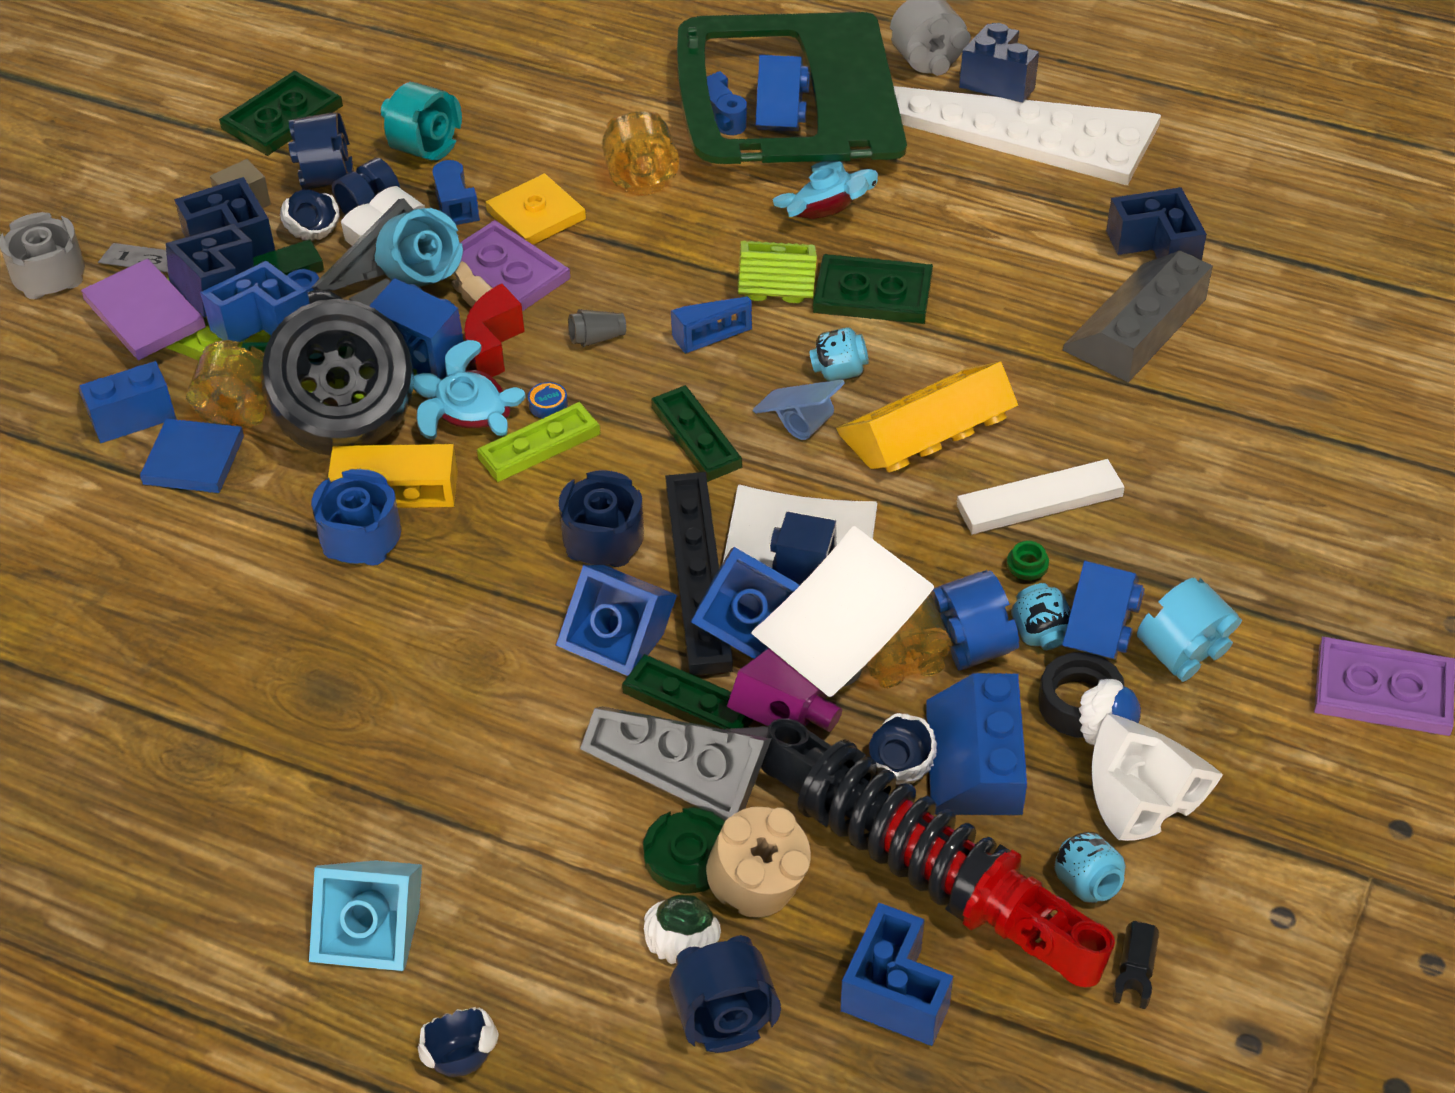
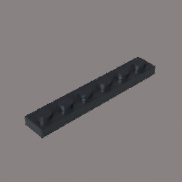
[665,472,733,675]

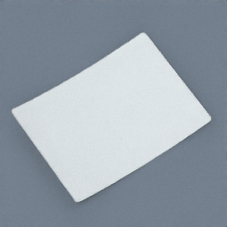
[723,485,877,568]
[752,526,934,697]

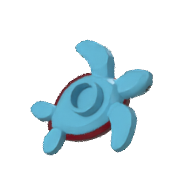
[772,161,878,219]
[413,340,526,440]

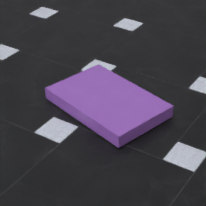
[460,220,570,311]
[81,258,205,360]
[1314,636,1455,736]

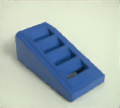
[671,296,752,354]

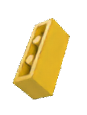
[328,444,458,508]

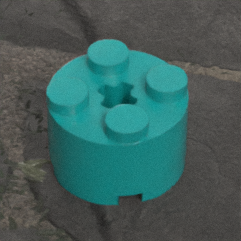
[381,81,462,160]

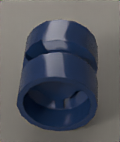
[332,157,400,215]

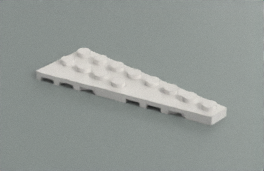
[894,86,1161,186]

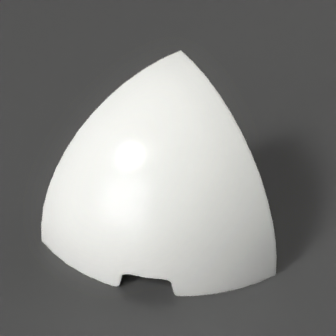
[1092,713,1223,841]

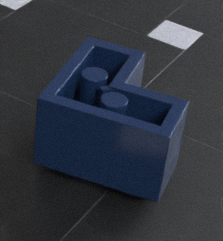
[959,23,1039,103]
[174,177,275,257]
[1106,187,1207,260]
[165,224,254,317]

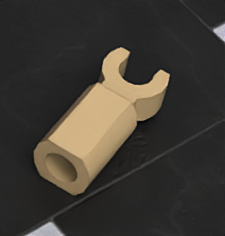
[451,261,492,307]

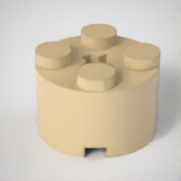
[706,807,811,917]

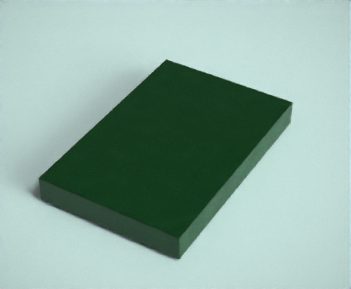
[219,70,343,156]
[813,254,933,324]

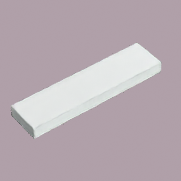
[957,459,1124,534]

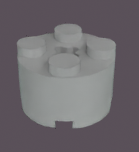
[890,0,971,76]
[0,212,85,299]

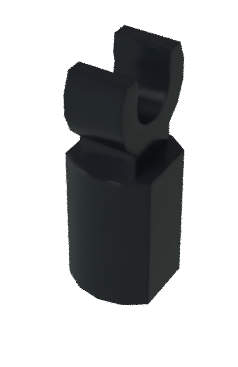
[1113,921,1159,1009]

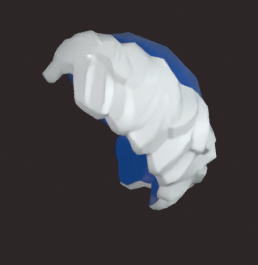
[1079,679,1141,745]

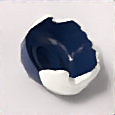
[280,190,340,241]
[869,713,937,785]
[418,1007,499,1077]

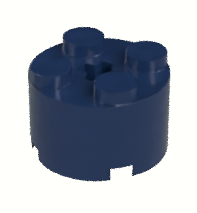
[288,112,354,190]
[559,470,644,567]
[669,935,781,1053]

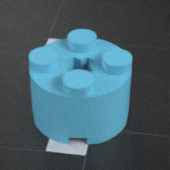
[374,208,463,287]
[1137,577,1242,682]

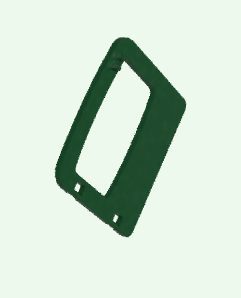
[677,12,907,164]

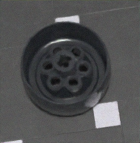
[261,299,414,456]

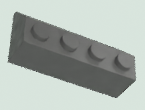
[1063,251,1213,383]

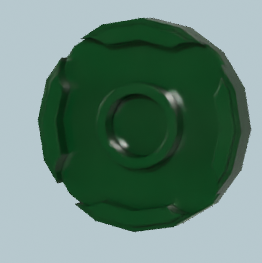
[643,807,725,894]

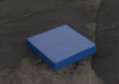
[140,418,244,493]

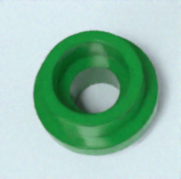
[1007,541,1049,580]

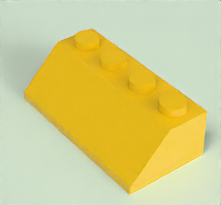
[836,361,1018,472]

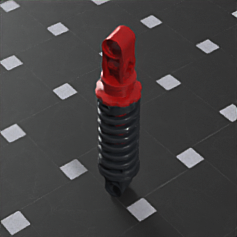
[761,718,1115,987]

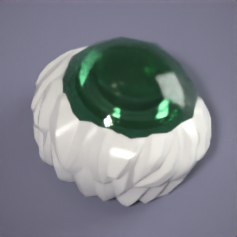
[644,895,721,964]

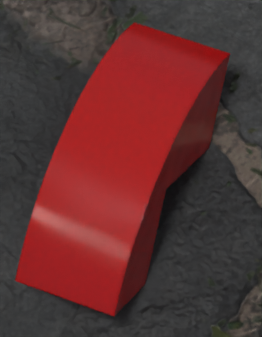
[464,283,525,377]

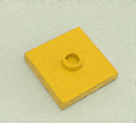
[486,173,586,245]

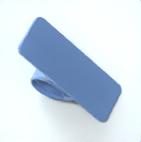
[753,379,845,440]

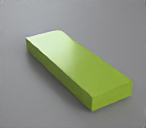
[477,402,600,482]

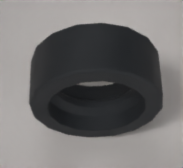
[1038,652,1125,738]

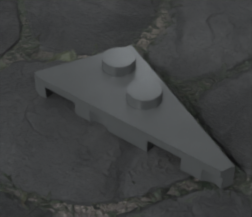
[311,198,421,291]

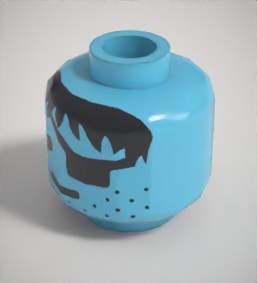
[810,327,869,381]
[1011,583,1071,650]
[1055,832,1126,903]

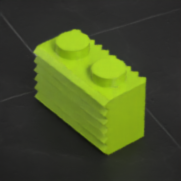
[738,240,817,303]

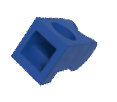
[707,71,747,135]
[432,160,480,225]

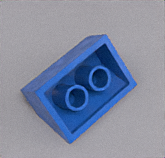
[926,673,1027,815]

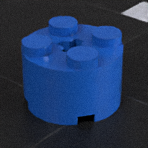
[311,469,401,565]
[931,570,1019,671]

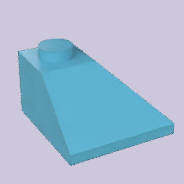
[309,860,422,971]

